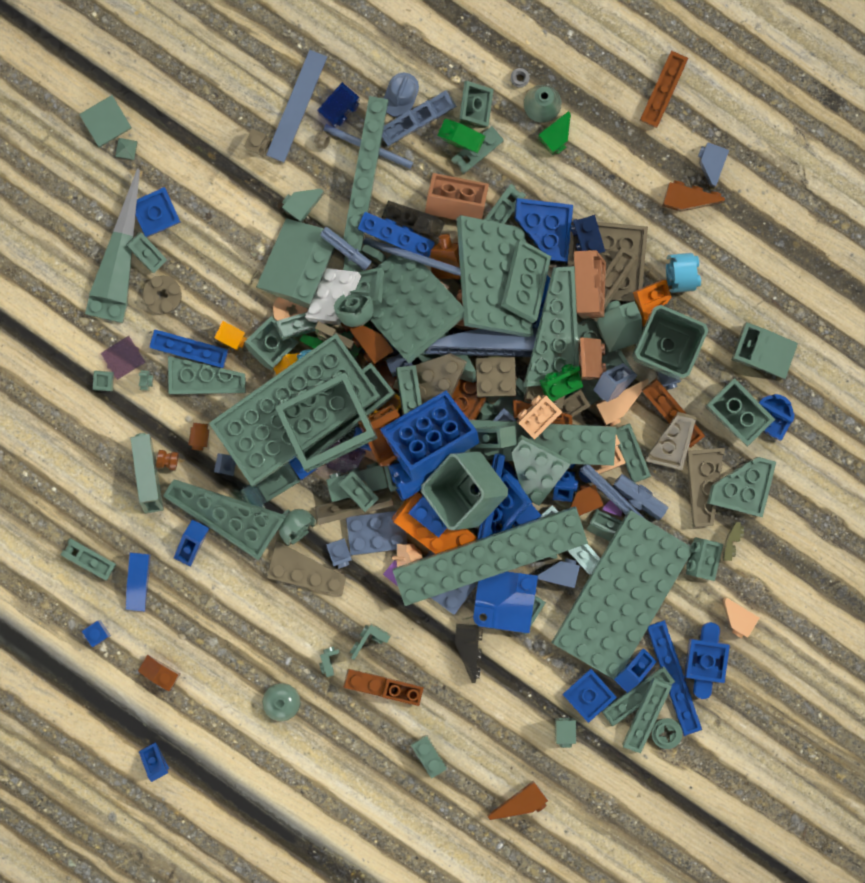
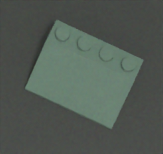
[256,219,339,309]

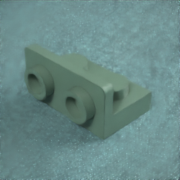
[686,537,723,581]

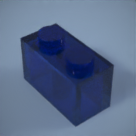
[317,82,360,128]

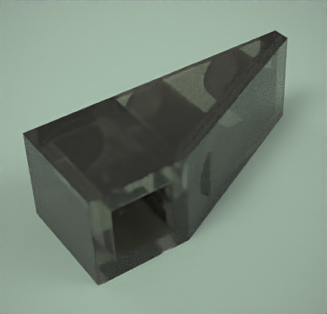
[381,200,445,240]
[455,623,483,683]

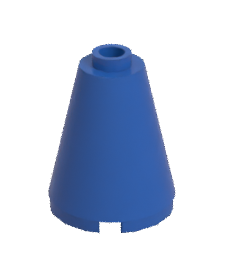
[389,463,437,501]

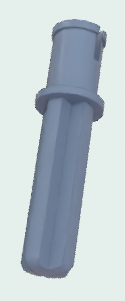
[320,227,371,271]

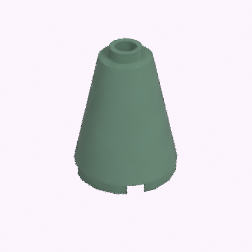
[524,85,562,123]

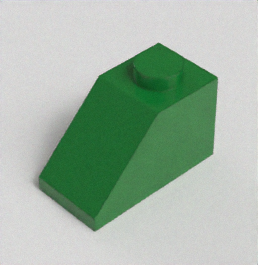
[538,111,571,155]
[437,118,486,154]

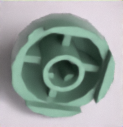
[334,290,374,327]
[278,509,317,546]
[262,683,301,722]

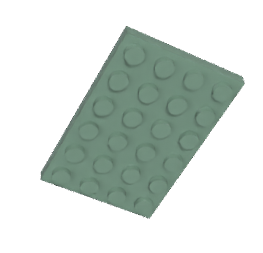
[457,215,533,337]
[370,254,465,363]

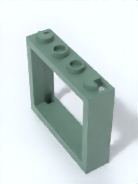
[275,372,378,473]

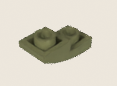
[723,522,744,561]

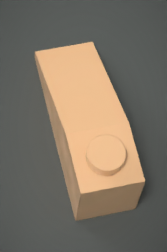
[595,379,649,426]

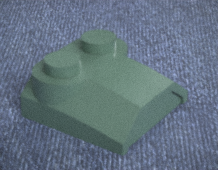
[244,316,299,370]

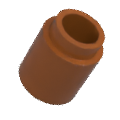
[188,422,210,451]

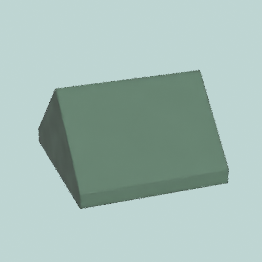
[459,81,494,127]

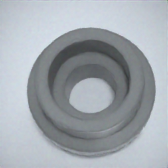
[510,68,530,88]

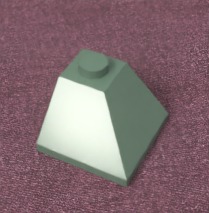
[595,301,642,353]

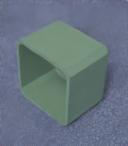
[632,305,708,381]
[421,451,508,530]

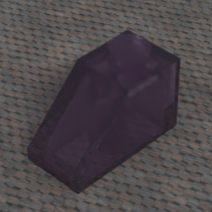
[326,441,366,473]

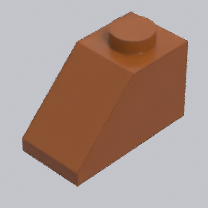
[570,483,604,516]
[138,655,181,691]

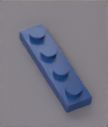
[149,329,229,368]

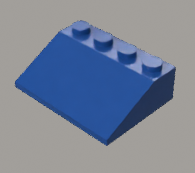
[380,391,479,482]

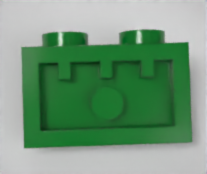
[539,364,583,402]

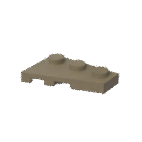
[645,412,696,470]

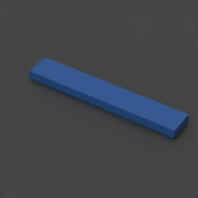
[647,620,702,736]

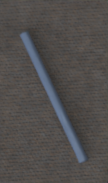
[363,237,461,276]

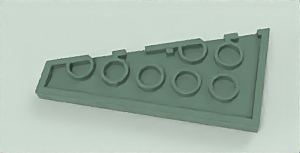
[163,479,287,560]

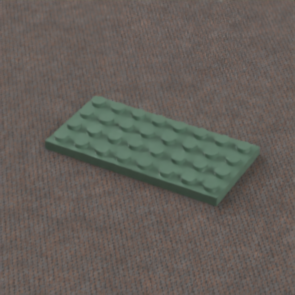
[209,334,381,487]
[551,510,692,679]

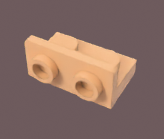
[516,395,562,440]

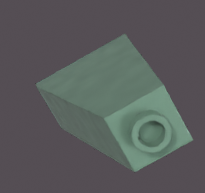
[130,433,164,514]

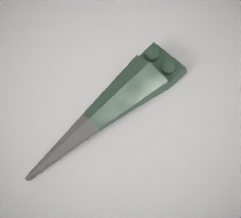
[85,169,140,323]

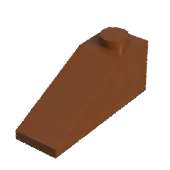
[487,781,548,820]

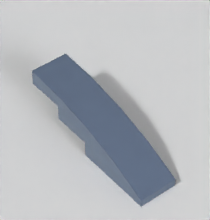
[383,90,457,146]

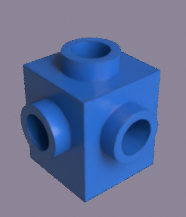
[553,471,578,502]

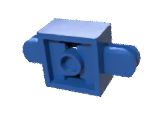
[684,622,730,699]

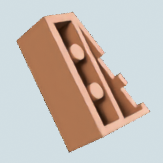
[574,250,606,318]

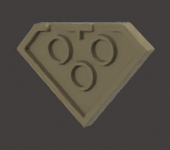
[393,353,467,404]

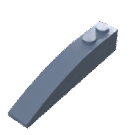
[424,328,538,357]

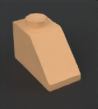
[723,597,760,639]

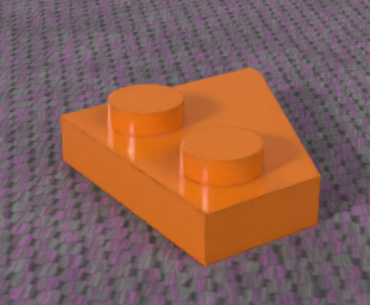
[633,279,672,327]

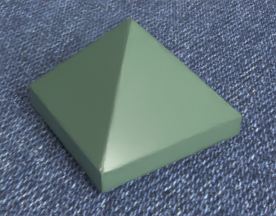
[115,138,138,160]

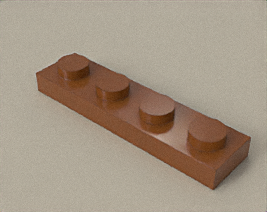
[640,50,689,128]
[642,378,705,448]

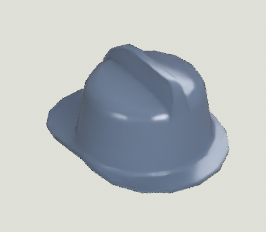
[384,72,419,117]

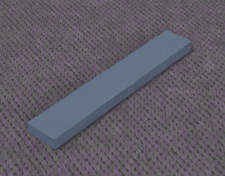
[266,50,327,163]

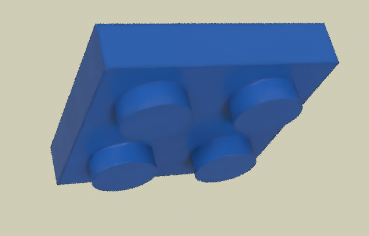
[135,187,181,238]
[563,668,617,723]

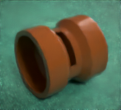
[156,449,179,471]

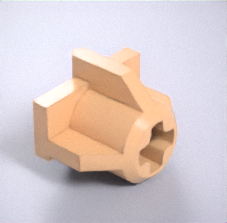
[392,543,423,567]

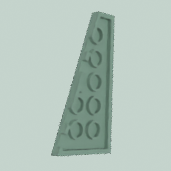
[524,266,580,387]

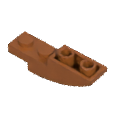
[343,669,424,706]

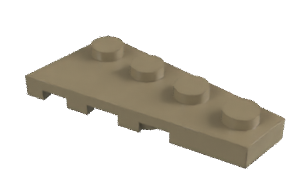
[687,448,725,527]

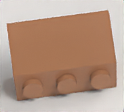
[425,173,489,220]

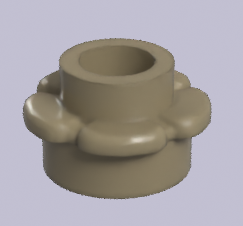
[314,131,331,149]

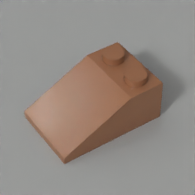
[578,338,606,380]

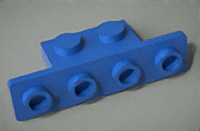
[358,212,434,258]

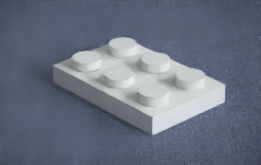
[305,268,361,326]

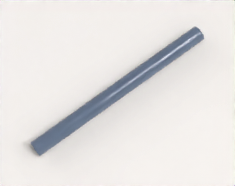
[323,124,413,169]

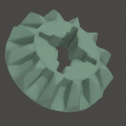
[652,718,683,749]

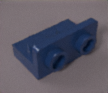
[570,215,606,254]

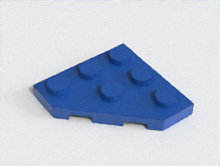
[514,198,573,262]

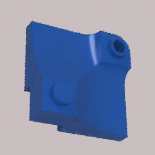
[475,461,532,535]
[473,572,538,633]

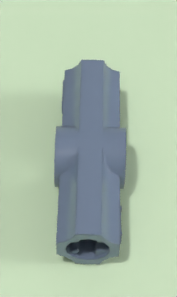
[612,474,669,521]

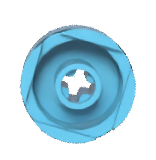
[666,253,701,293]

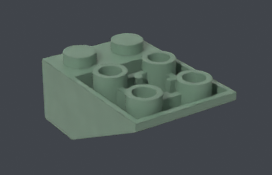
[731,322,798,379]

